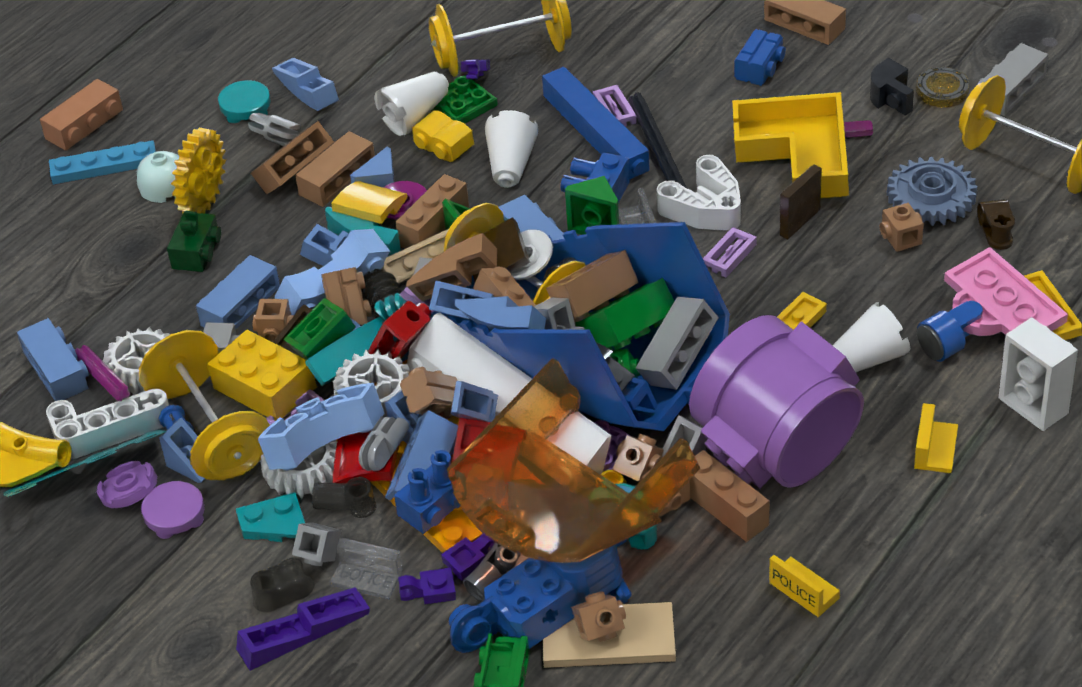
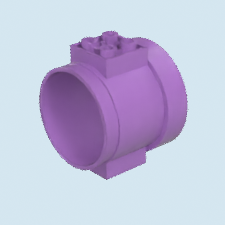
[689,315,864,488]

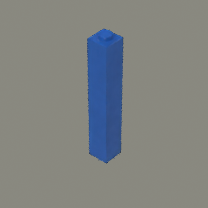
[542,67,649,180]

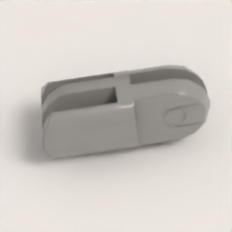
[248,113,301,146]
[359,416,409,471]

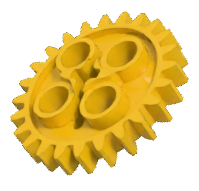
[171,127,226,214]

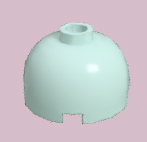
[136,151,179,203]

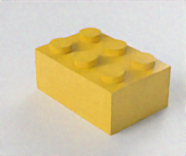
[207,330,317,421]

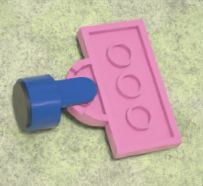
[917,247,1068,362]

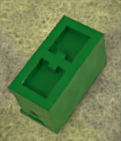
[473,633,530,687]

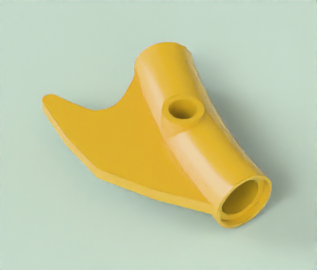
[0,422,72,487]

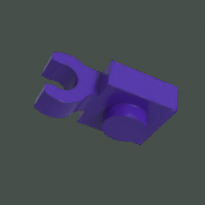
[461,59,490,80]
[441,530,497,580]
[398,568,456,604]

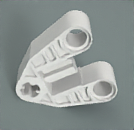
[657,155,741,230]

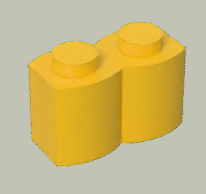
[412,111,474,162]

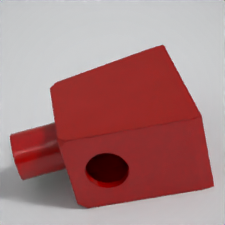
[368,301,432,359]

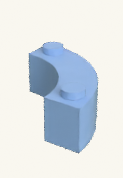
[274,229,390,315]
[258,382,385,471]

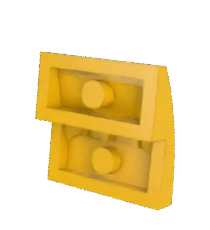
[331,181,408,224]

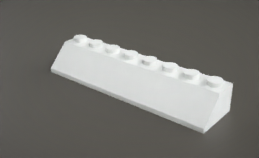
[407,312,611,497]

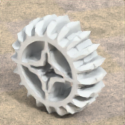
[103,327,170,395]
[333,349,410,417]
[260,440,337,499]

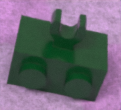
[167,211,221,272]

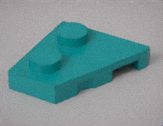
[236,492,305,542]

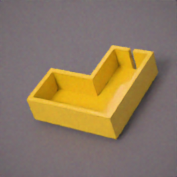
[732,92,849,198]

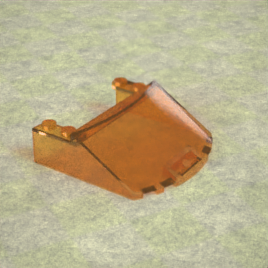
[447,358,700,563]

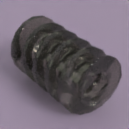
[361,269,402,321]

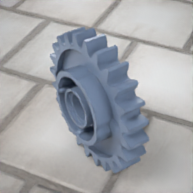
[887,157,977,226]

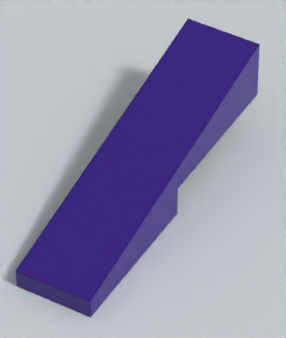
[236,587,370,671]

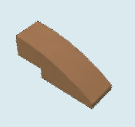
[406,233,497,301]

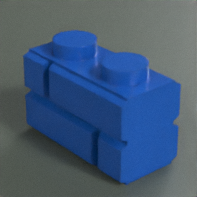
[734,29,786,86]

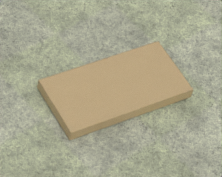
[543,602,676,668]

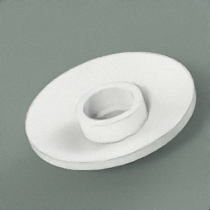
[511,230,553,280]

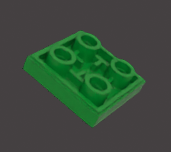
[432,75,498,124]

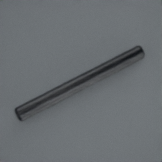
[629,92,687,188]

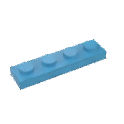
[49,140,156,184]

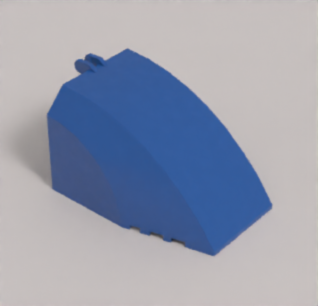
[431,222,730,431]

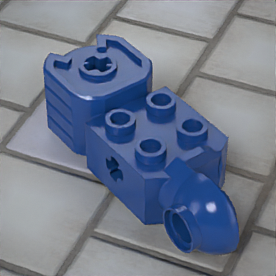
[449,518,623,653]

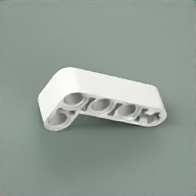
[46,389,172,459]

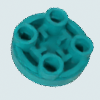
[218,80,271,123]

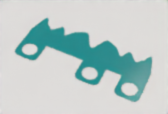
[3,430,166,497]

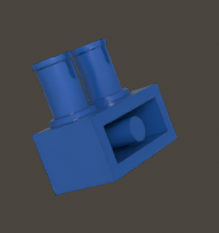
[560,153,630,203]
[394,450,467,534]

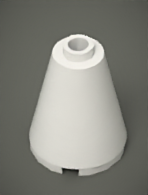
[374,71,449,136]
[485,110,538,188]
[833,302,910,372]

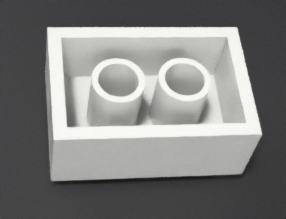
[999,317,1078,431]

